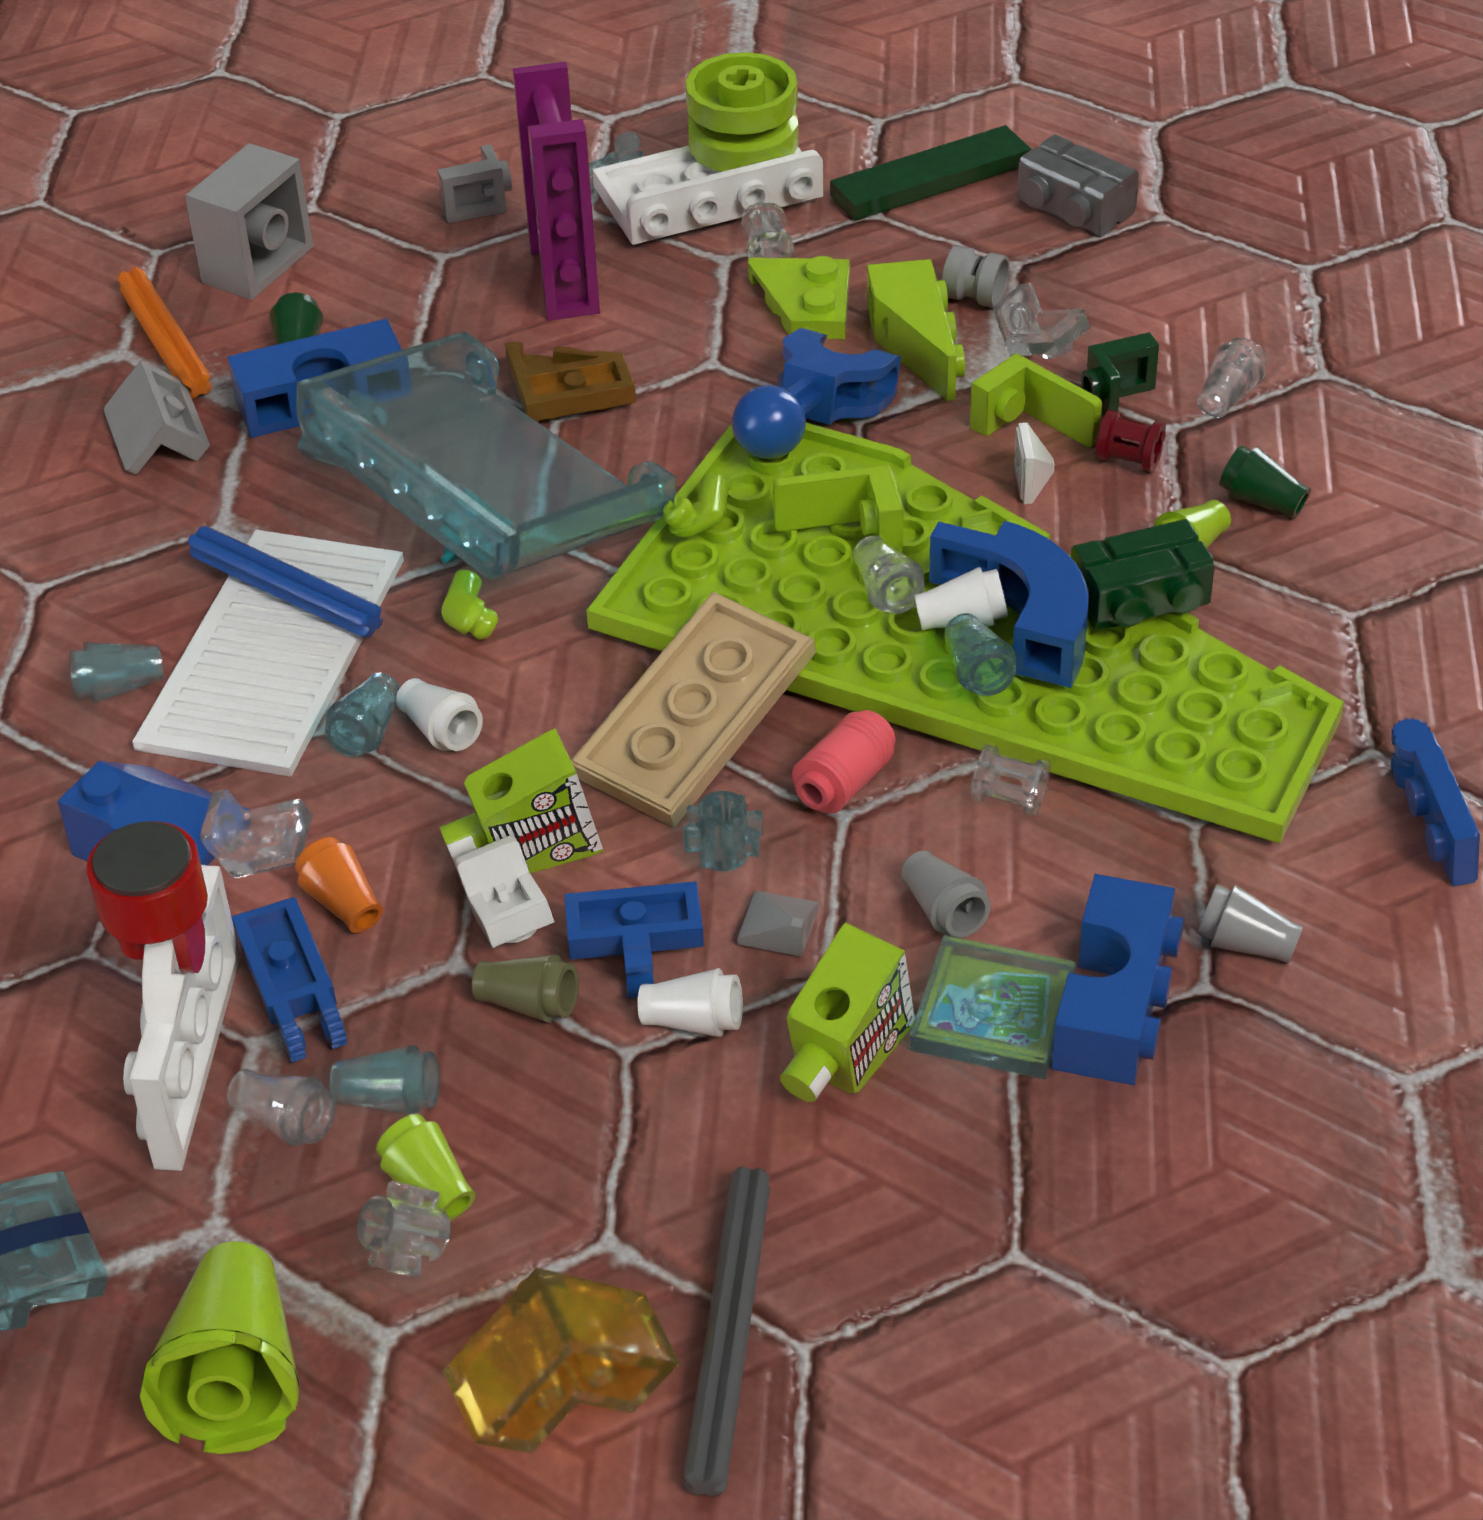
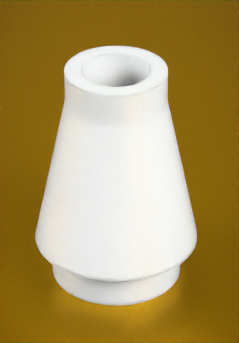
[914,567,1008,631]
[396,678,483,751]
[638,968,743,1037]

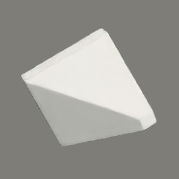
[1014,423,1055,504]

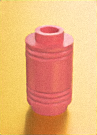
[792,710,896,814]

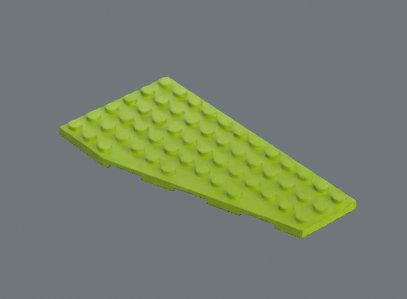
[586,423,1344,844]

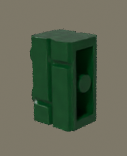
[1071,519,1215,632]

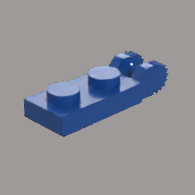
[1391,717,1480,887]
[231,897,348,1063]

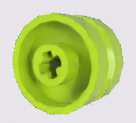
[685,52,799,172]

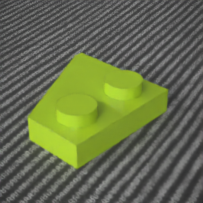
[748,256,850,339]

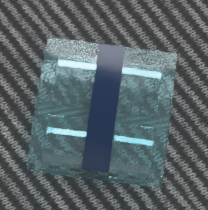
[0,1171,108,1331]

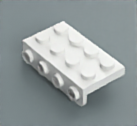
[592,146,823,245]

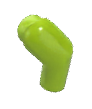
[662,473,729,538]
[442,569,499,640]

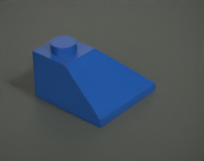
[58,760,253,866]

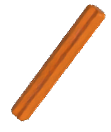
[117,267,212,399]

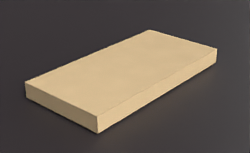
[571,592,816,828]

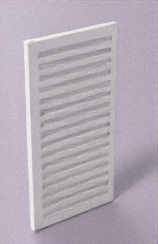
[132,530,404,777]

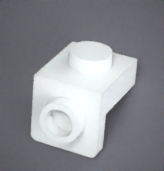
[454,836,554,948]

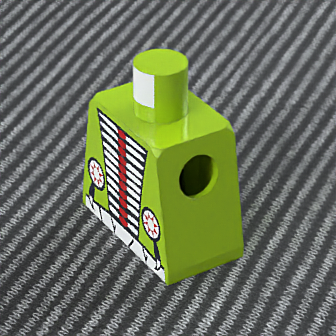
[439,728,604,874]
[780,922,915,1102]

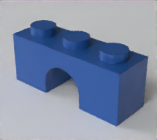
[227,319,411,438]
[1052,874,1184,1086]

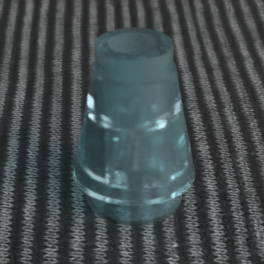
[945,613,1016,696]
[69,642,163,703]
[325,673,400,756]
[330,1045,440,1115]

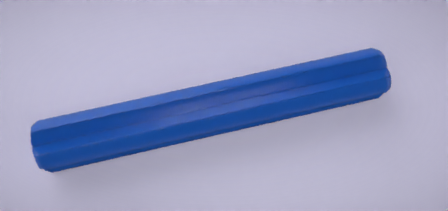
[188,526,383,638]

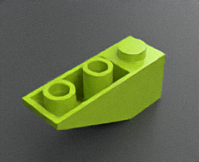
[867,259,965,401]

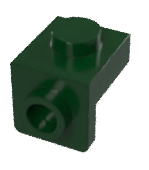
[1081,332,1159,417]

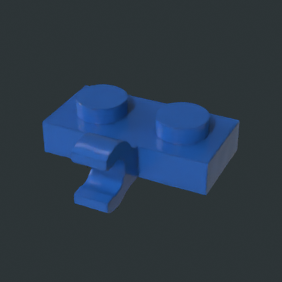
[564,881,704,998]

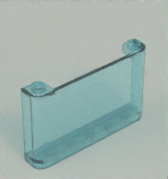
[297,331,676,579]

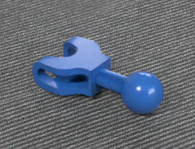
[732,328,901,459]

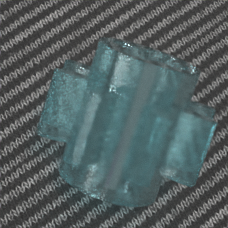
[683,791,763,871]

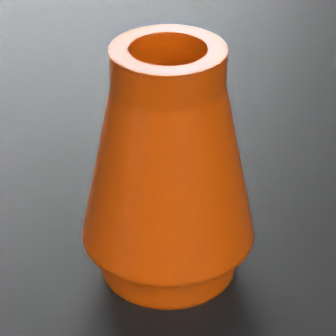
[295,837,383,933]

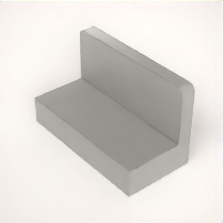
[104,360,210,475]

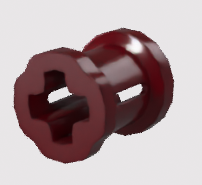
[1095,409,1166,472]

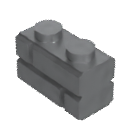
[1017,134,1139,238]

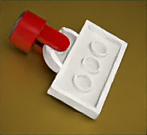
[87,821,240,1171]

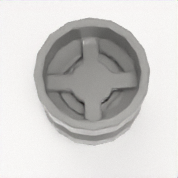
[942,245,1010,308]

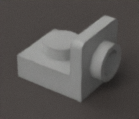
[438,144,512,224]

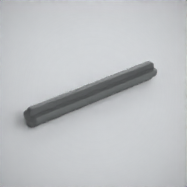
[683,1166,770,1497]

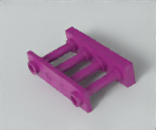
[512,62,600,321]

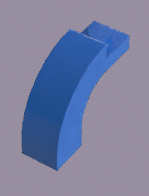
[929,521,1088,688]

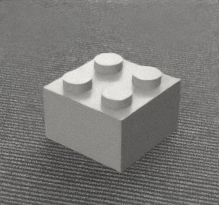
[185,143,314,300]

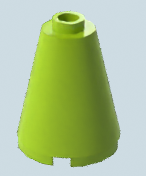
[140,1241,299,1454]

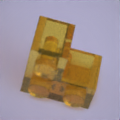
[443,1267,680,1453]

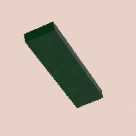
[830,125,1032,221]

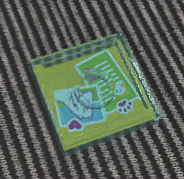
[910,935,1076,1079]

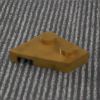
[505,342,636,422]

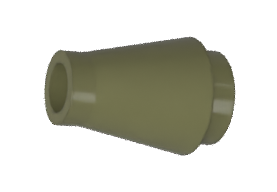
[472,955,579,1023]

